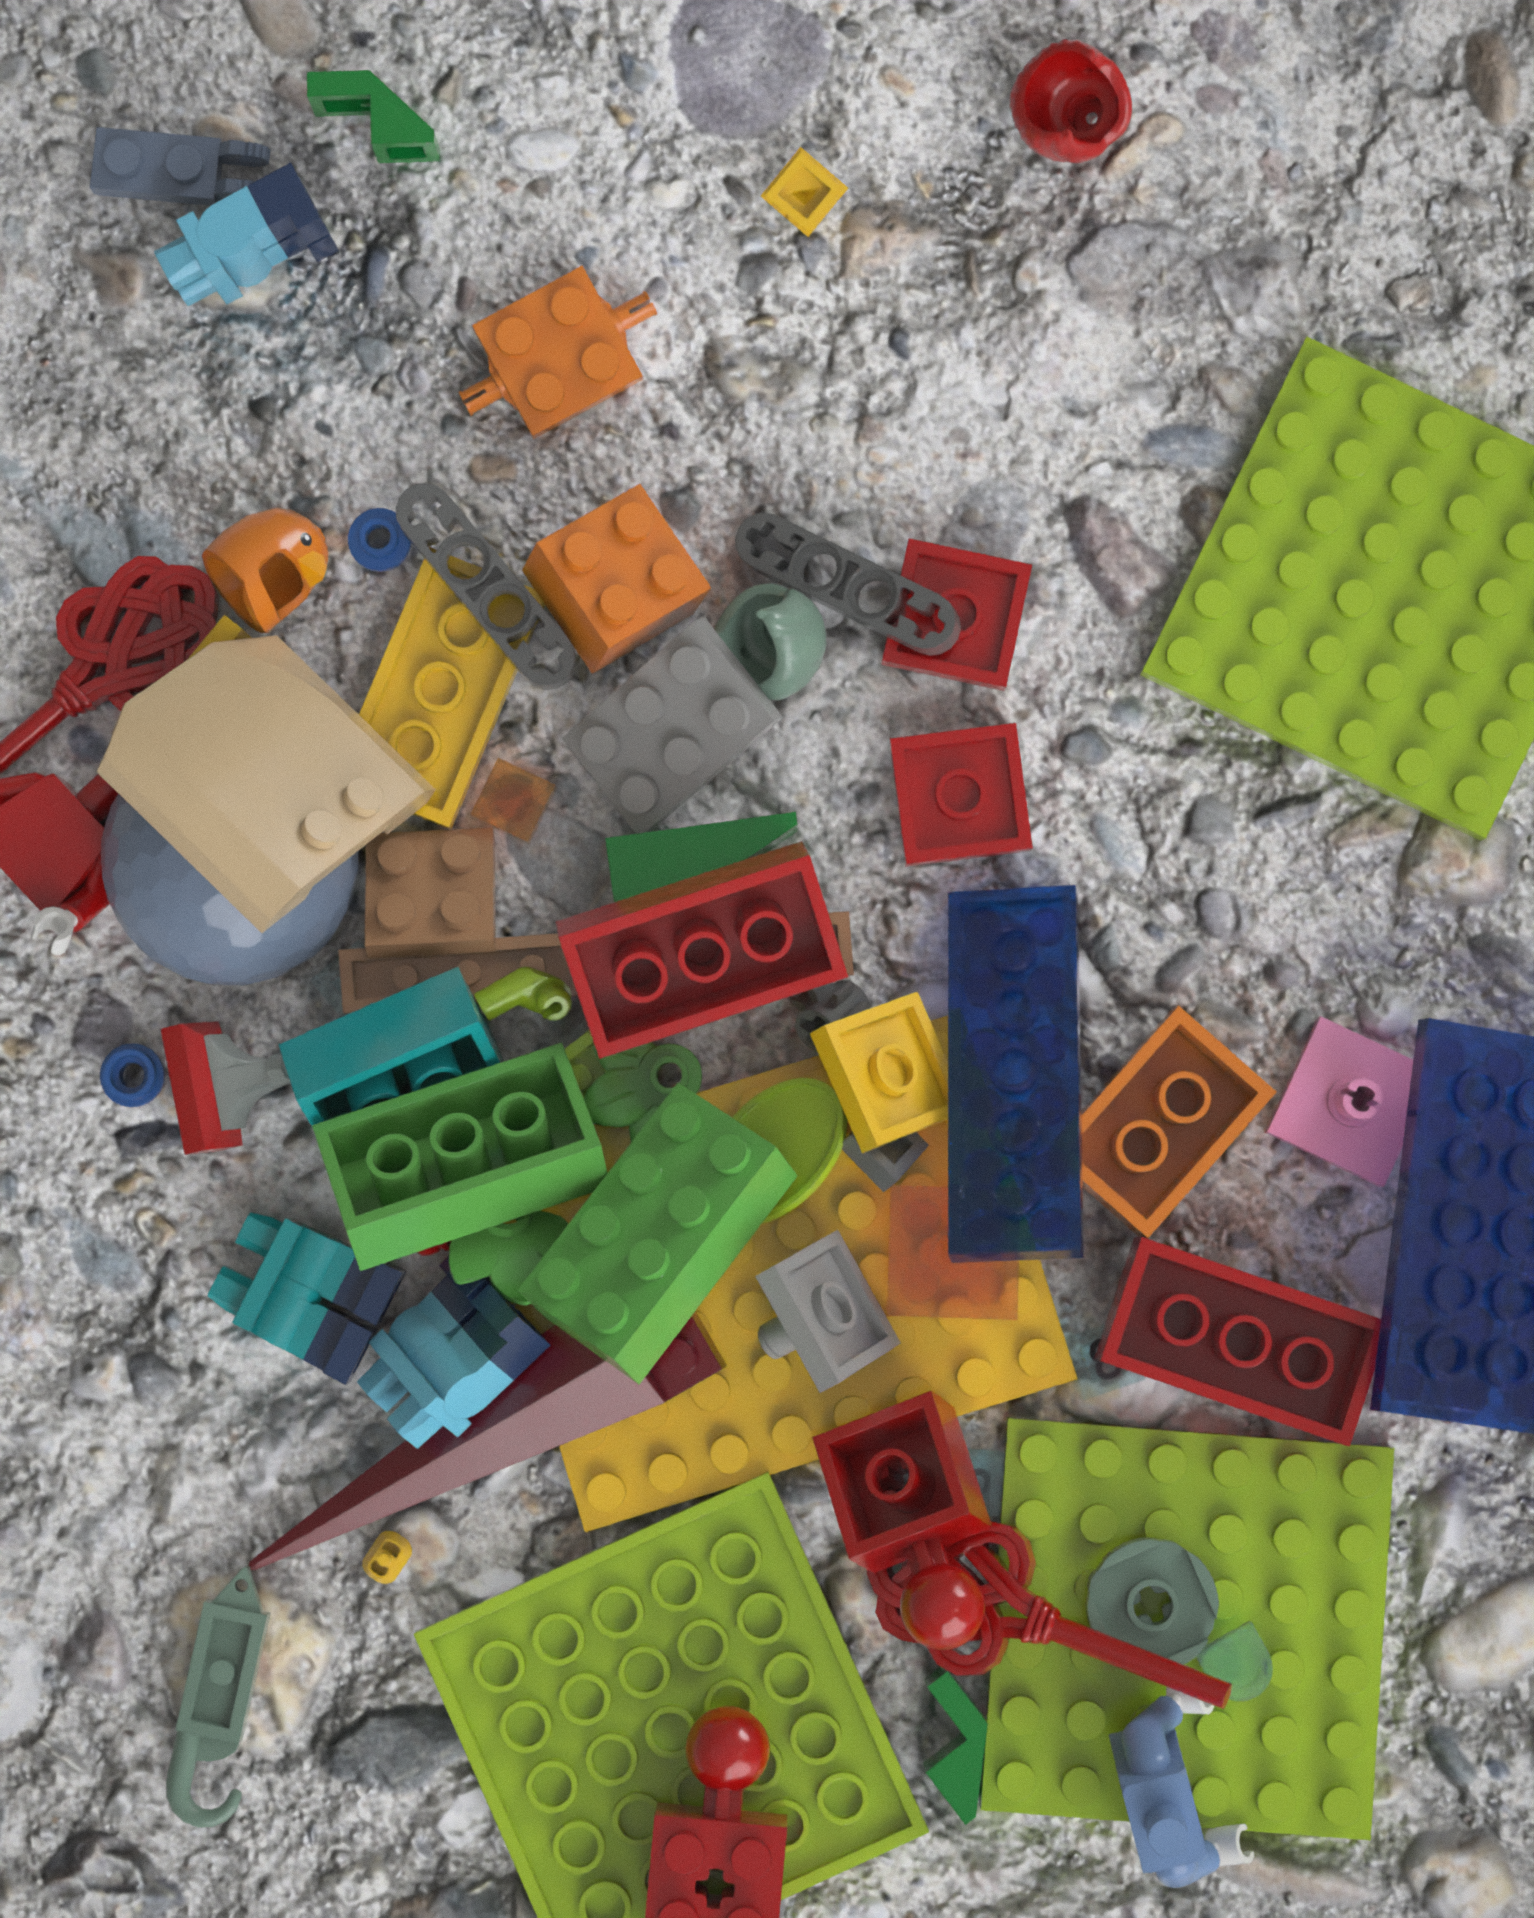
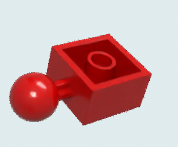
[812,1391,993,1650]
[645,1706,787,1918]

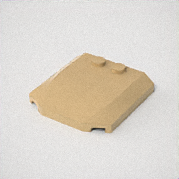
[97,635,436,933]

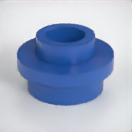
[348,508,412,572]
[100,1043,165,1107]

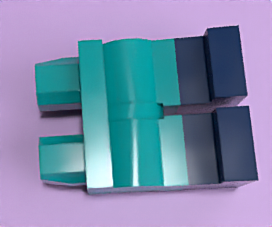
[207,1212,407,1385]

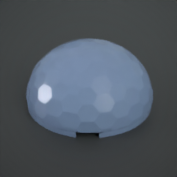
[101,794,358,986]

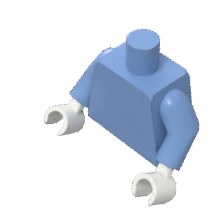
[1109,1687,1254,1888]

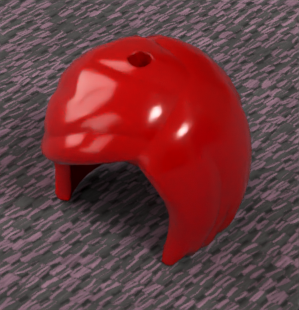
[1009,39,1132,163]

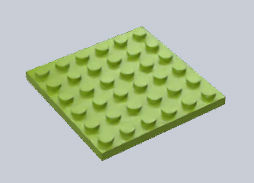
[1140,336,1534,841]
[980,1417,1395,1841]
[414,1472,929,1918]

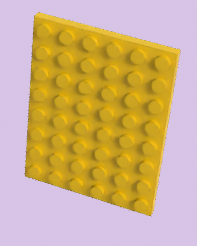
[503,1011,1077,1532]

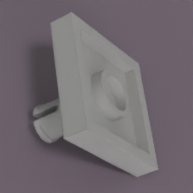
[755,1230,901,1393]

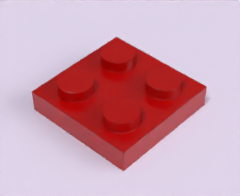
[881,538,1032,691]
[889,723,1033,867]

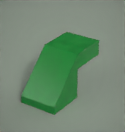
[307,70,440,163]
[923,1667,988,1825]

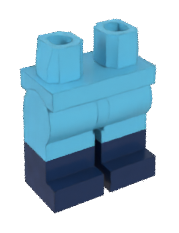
[154,162,339,306]
[357,1255,551,1449]

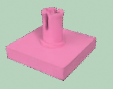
[1264,1016,1437,1187]

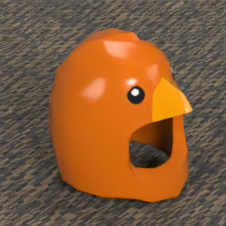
[201,508,328,633]

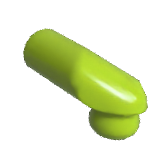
[474,966,572,1021]

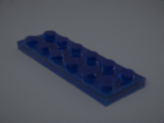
[948,885,1084,1263]

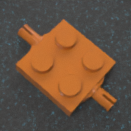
[458,266,658,440]

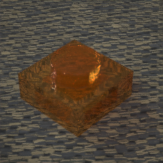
[470,758,557,845]

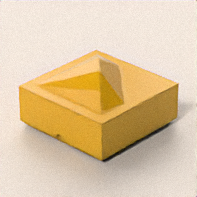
[760,147,848,237]

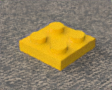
[810,992,969,1153]

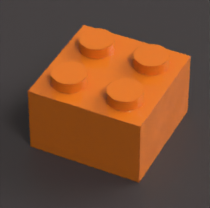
[522,484,711,674]

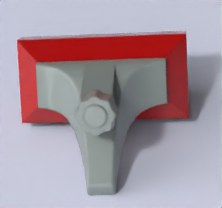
[160,1021,291,1155]

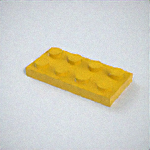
[359,547,545,829]

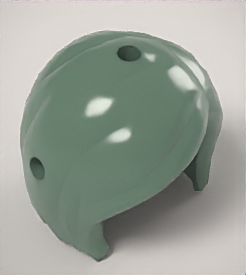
[714,583,827,701]

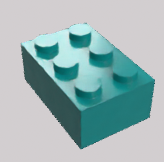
[279,967,504,1128]

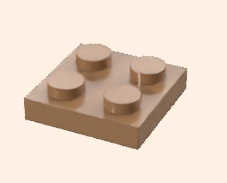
[364,828,496,958]

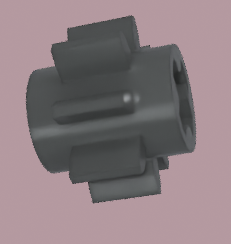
[792,980,872,1052]

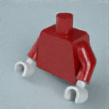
[0,772,119,955]

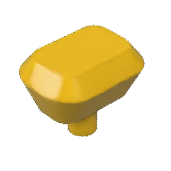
[362,1531,412,1584]

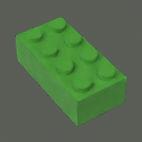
[312,1042,607,1271]
[517,1082,798,1385]

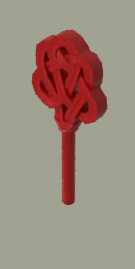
[0,556,219,775]
[867,1521,1232,1709]

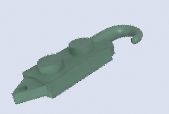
[166,1566,271,1828]

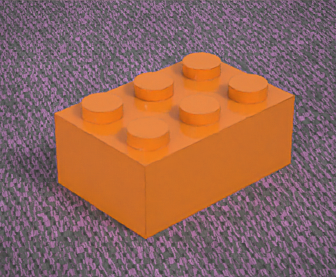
[1044,1006,1277,1238]

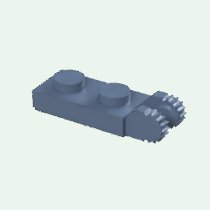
[90,127,271,206]

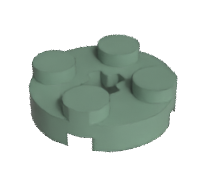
[1085,1537,1219,1665]

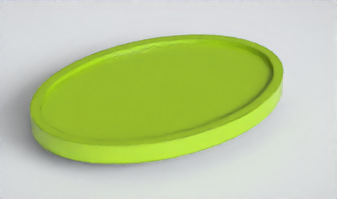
[732,1078,848,1224]

